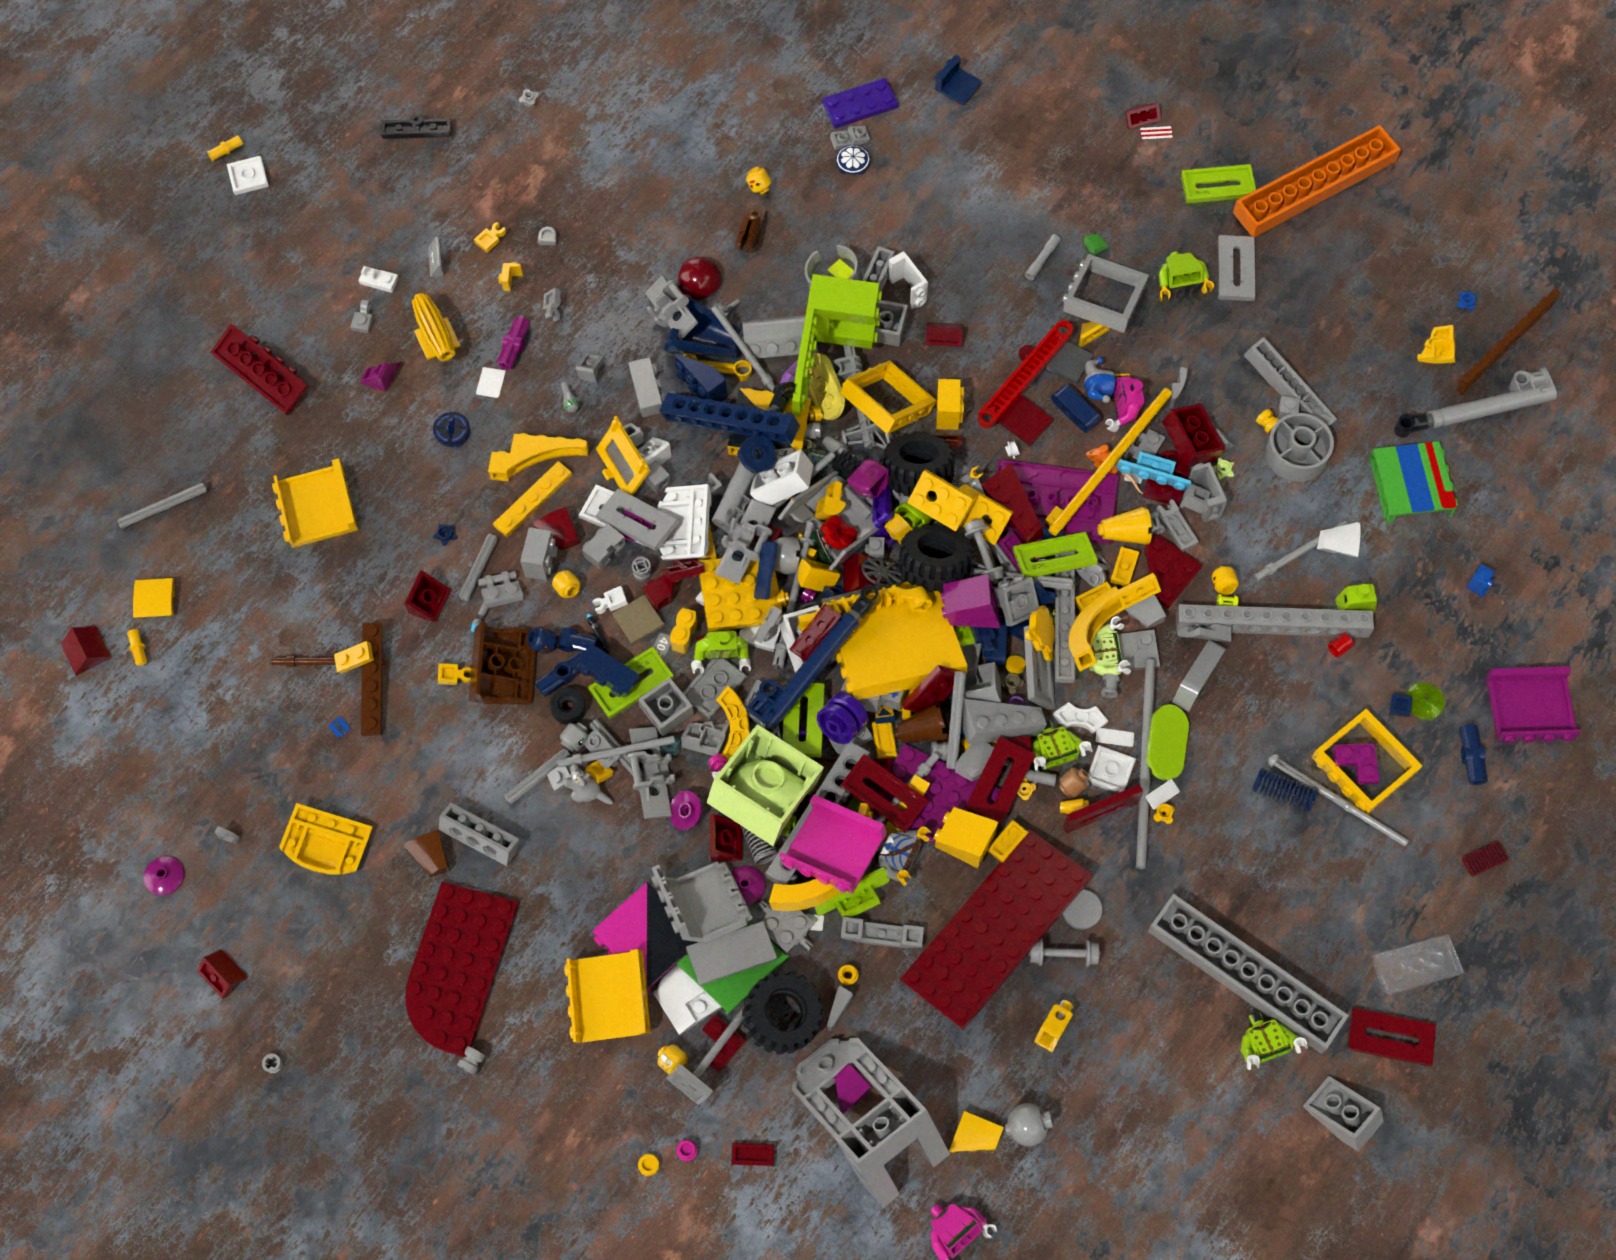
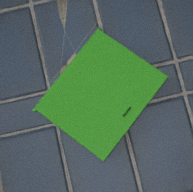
[677,921,789,1015]

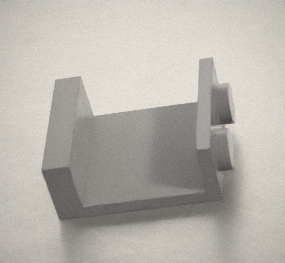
[1188,462,1227,523]

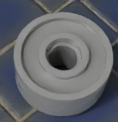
[1265,413,1334,482]

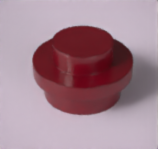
[1019,345,1034,361]

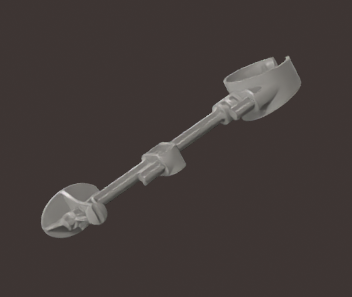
[805,245,894,449]

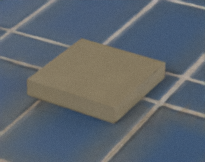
[612,595,665,645]

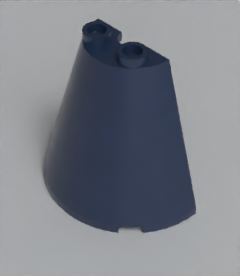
[664,295,742,359]

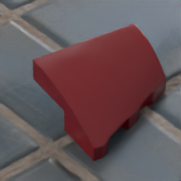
[533,506,579,550]

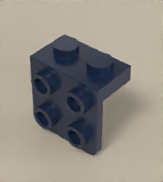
[935,54,981,105]

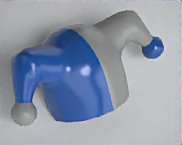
[1084,357,1115,403]

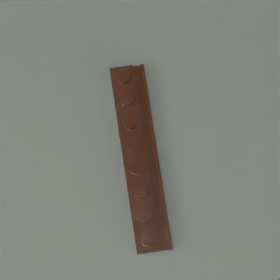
[1456,288,1561,395]

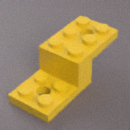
[907,469,1013,545]

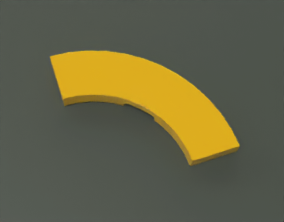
[716,685,750,761]

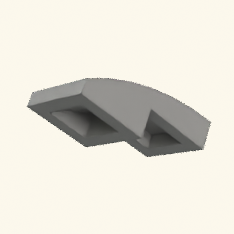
[1169,367,1188,408]

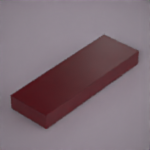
[789,603,841,661]

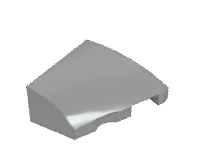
[681,720,730,756]
[955,742,1009,781]

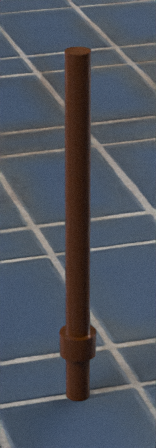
[271,655,388,667]

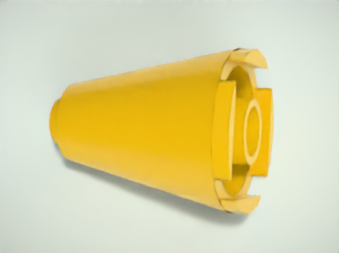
[1097,507,1152,545]

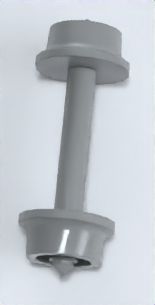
[965,519,1004,585]
[1028,938,1102,967]

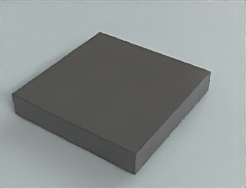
[1044,341,1094,385]

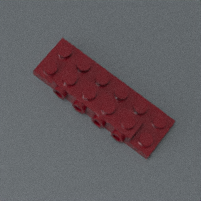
[210,324,309,415]

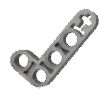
[1172,640,1226,712]

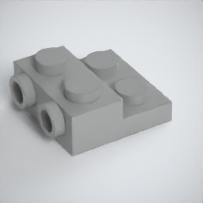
[993,574,1039,626]

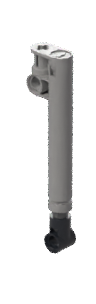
[1394,367,1557,438]
[712,382,796,534]

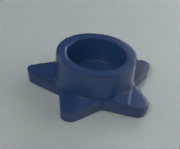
[433,524,457,546]

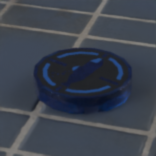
[433,412,470,447]

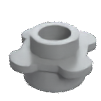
[519,89,539,107]

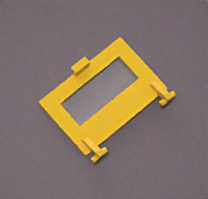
[596,416,650,496]

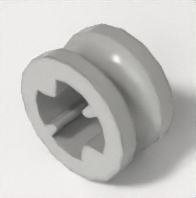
[262,1053,283,1073]

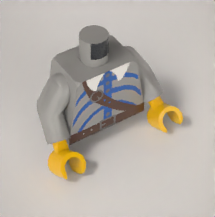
[877,826,931,886]

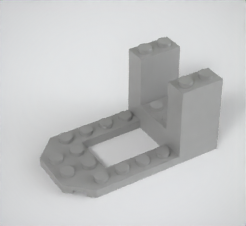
[792,1038,950,1208]

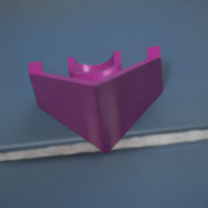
[360,362,400,392]
[833,1063,872,1114]

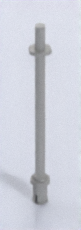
[772,522,815,668]

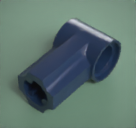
[557,628,598,652]

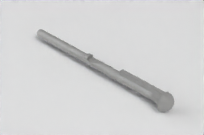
[1268,754,1409,846]

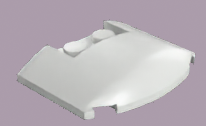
[654,484,712,560]
[653,965,722,1035]

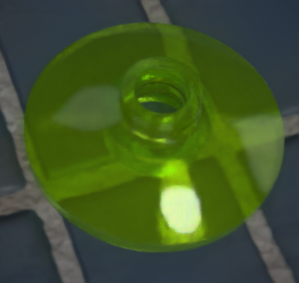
[1406,682,1445,720]

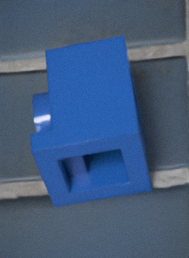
[1466,564,1495,597]

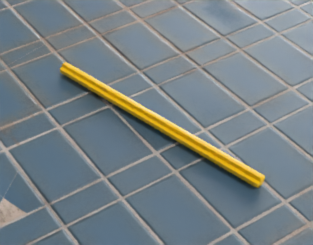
[1048,388,1172,536]

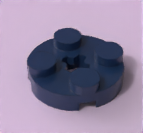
[737,435,776,474]

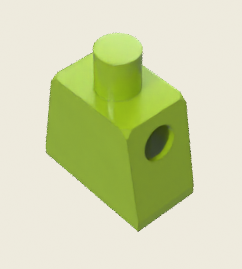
[1335,584,1377,613]

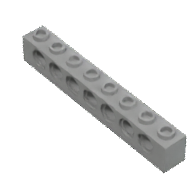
[765,741,870,885]

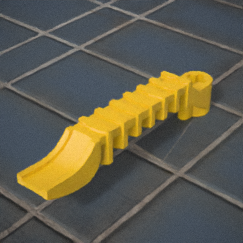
[798,585,933,631]

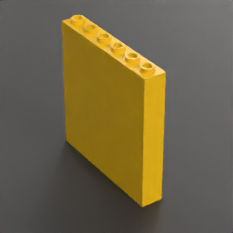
[835,582,967,700]

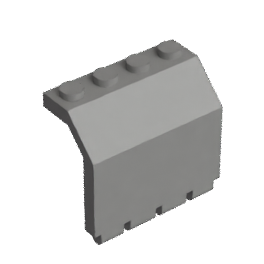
[651,861,752,943]

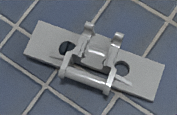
[645,275,698,340]
[715,499,776,584]
[627,727,675,819]

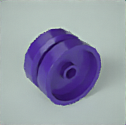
[817,693,868,744]

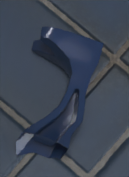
[1007,582,1058,642]

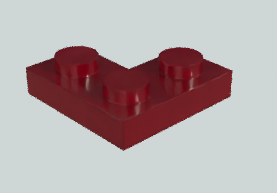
[662,558,705,582]
[701,1014,746,1074]

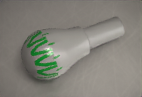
[561,382,579,413]

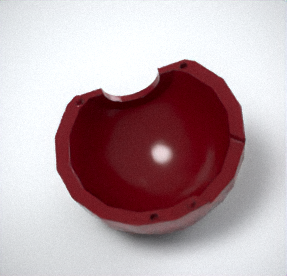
[677,256,722,300]

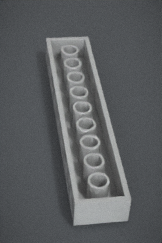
[1148,894,1349,1054]

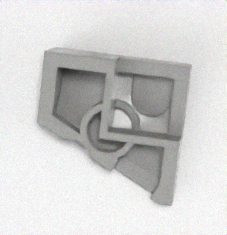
[1124,594,1166,629]
[1177,624,1231,642]

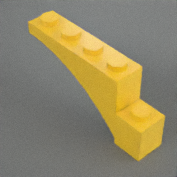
[488,433,589,481]

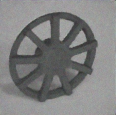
[861,557,902,588]

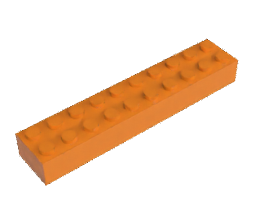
[1233,125,1401,238]

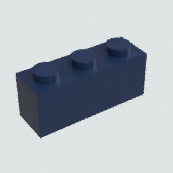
[576,643,639,698]

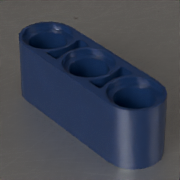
[1051,385,1101,433]
[985,613,1007,666]

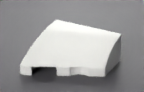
[1317,522,1361,557]

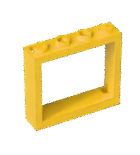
[840,360,937,434]
[1311,709,1422,814]

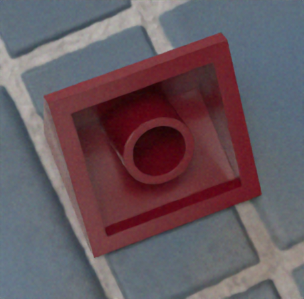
[843,552,882,593]
[404,570,451,622]
[61,626,112,676]
[710,814,742,862]

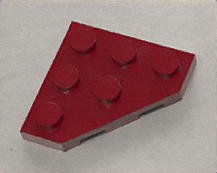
[1144,534,1203,609]

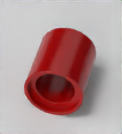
[1327,633,1354,658]

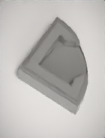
[215,826,241,844]

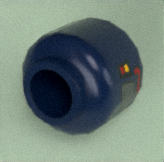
[527,627,557,654]

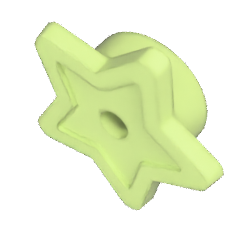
[1212,458,1234,480]

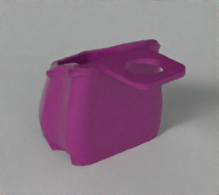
[847,459,889,499]

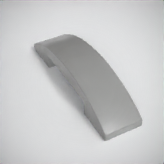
[841,917,924,948]

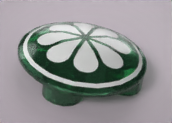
[811,529,832,564]

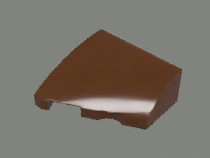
[403,830,450,877]

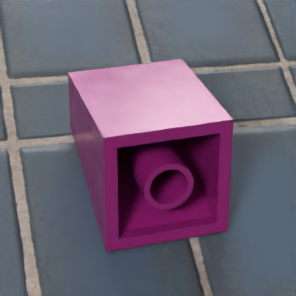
[941,574,1000,628]

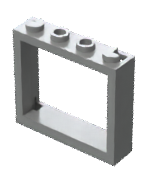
[1062,254,1149,333]

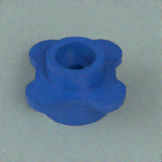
[1457,292,1477,311]

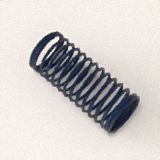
[1252,768,1318,813]

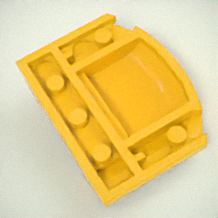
[279,803,373,875]

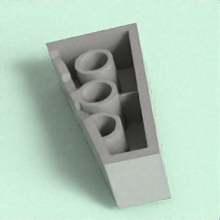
[961,699,1047,745]

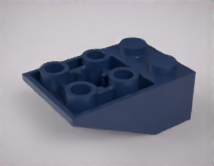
[674,353,728,402]

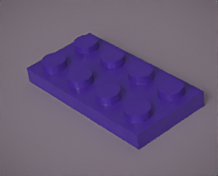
[822,78,898,129]

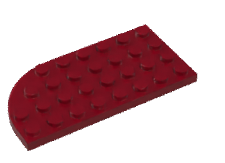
[405,882,519,1058]

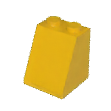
[933,807,998,869]

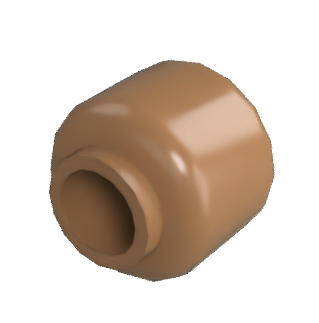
[1059,768,1089,797]

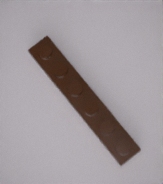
[361,622,383,736]

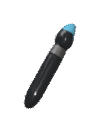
[587,613,610,652]

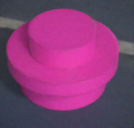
[709,754,728,772]
[676,1140,698,1162]

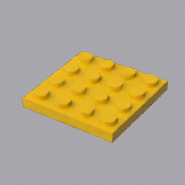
[699,558,783,632]

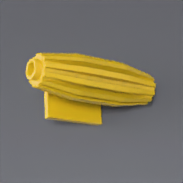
[412,293,461,362]

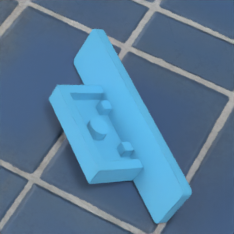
[1116,451,1192,490]

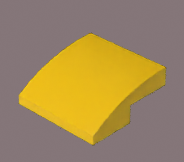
[133,578,175,618]

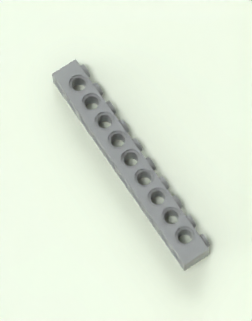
[1175,604,1374,638]

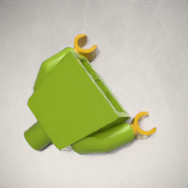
[1159,251,1214,301]

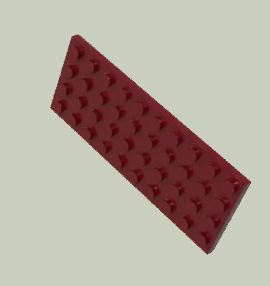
[900,829,1093,1031]

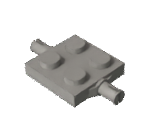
[758,900,815,954]

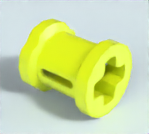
[1216,594,1238,606]

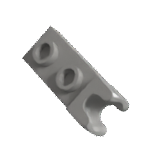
[1155,499,1199,552]

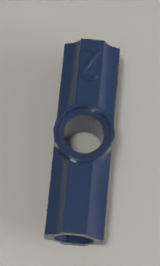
[535,650,585,697]
[1459,724,1488,785]

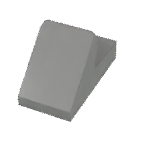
[576,353,604,382]

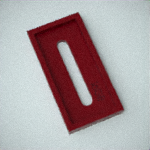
[965,736,1036,825]
[840,754,929,833]
[1063,784,1143,834]
[1347,1008,1436,1067]

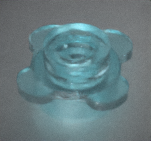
[660,736,681,756]

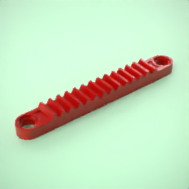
[977,320,1073,428]

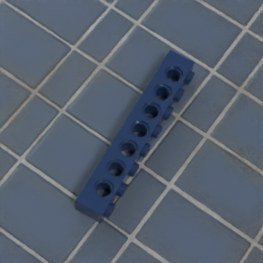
[659,393,800,444]

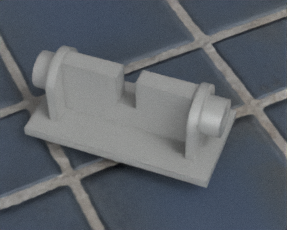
[584,729,621,770]

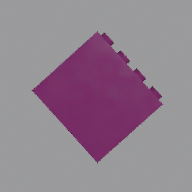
[1486,666,1581,743]

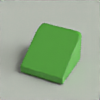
[1084,234,1108,256]

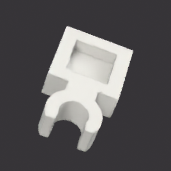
[592,586,628,614]

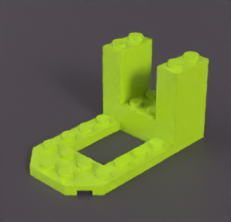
[792,274,882,417]

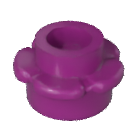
[801,588,817,603]

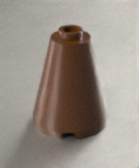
[894,702,949,743]

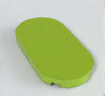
[1146,704,1189,780]

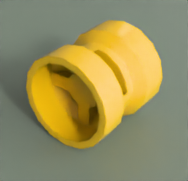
[1256,409,1279,435]

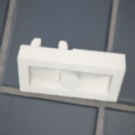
[358,266,399,293]

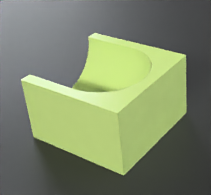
[707,724,824,846]

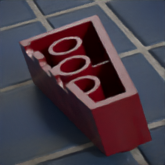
[981,463,1043,544]

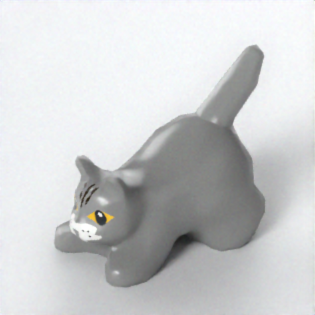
[563,764,614,805]

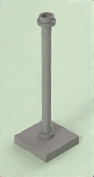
[666,1005,745,1105]

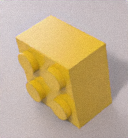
[936,379,964,430]

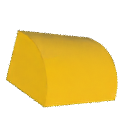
[797,558,841,592]

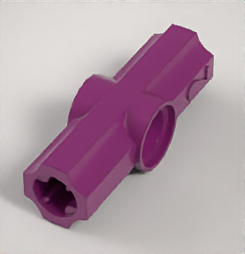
[496,316,530,370]

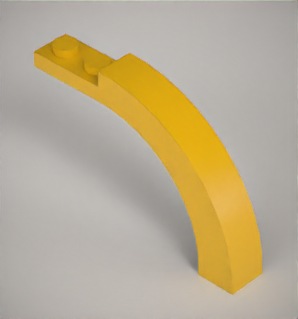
[1069,573,1161,672]
[769,803,873,911]

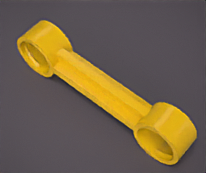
[683,354,752,381]

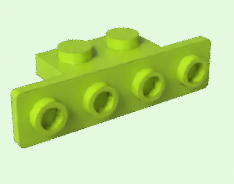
[814,867,890,918]

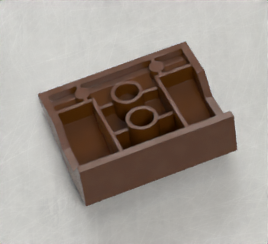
[469,621,535,705]

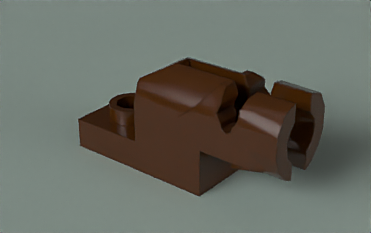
[735,208,766,253]

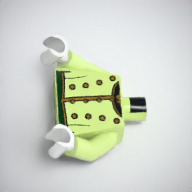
[1089,616,1131,676]

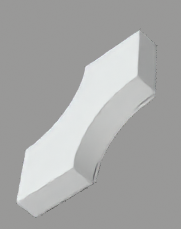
[1053,702,1108,734]

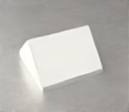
[637,437,672,465]

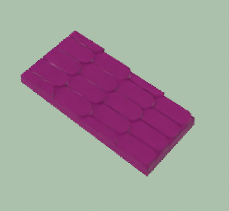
[990,459,1119,544]

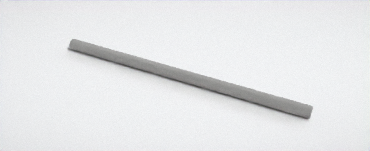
[1136,659,1155,869]

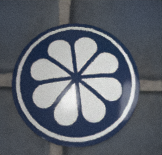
[836,145,870,174]

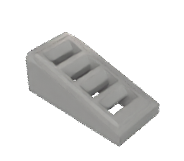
[827,986,853,1032]

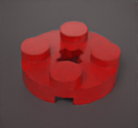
[820,515,858,550]

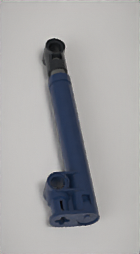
[744,585,881,731]

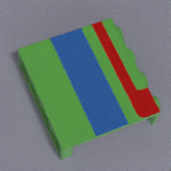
[1369,441,1458,523]

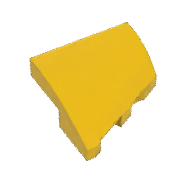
[1417,325,1456,364]
[949,1111,1004,1153]

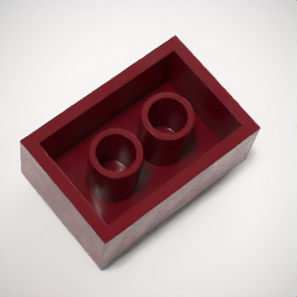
[1162,403,1225,468]

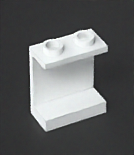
[888,251,928,309]

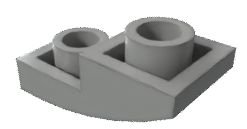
[830,126,870,150]

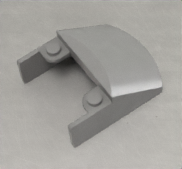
[778,471,888,571]

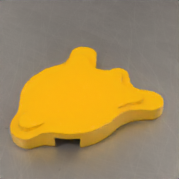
[1025,605,1055,661]

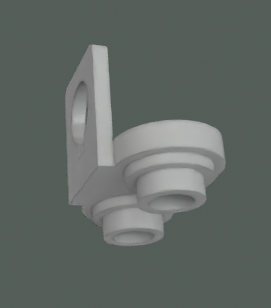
[1075,554,1112,588]

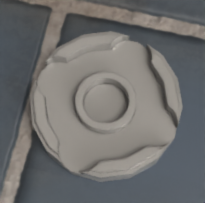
[1062,889,1103,930]

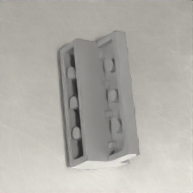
[742,315,818,360]

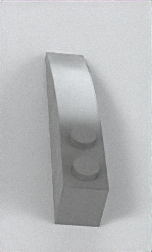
[1244,337,1337,427]

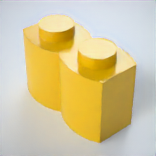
[670,608,697,654]

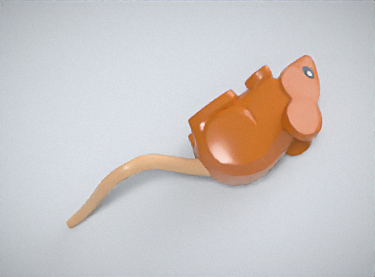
[1086,445,1143,494]

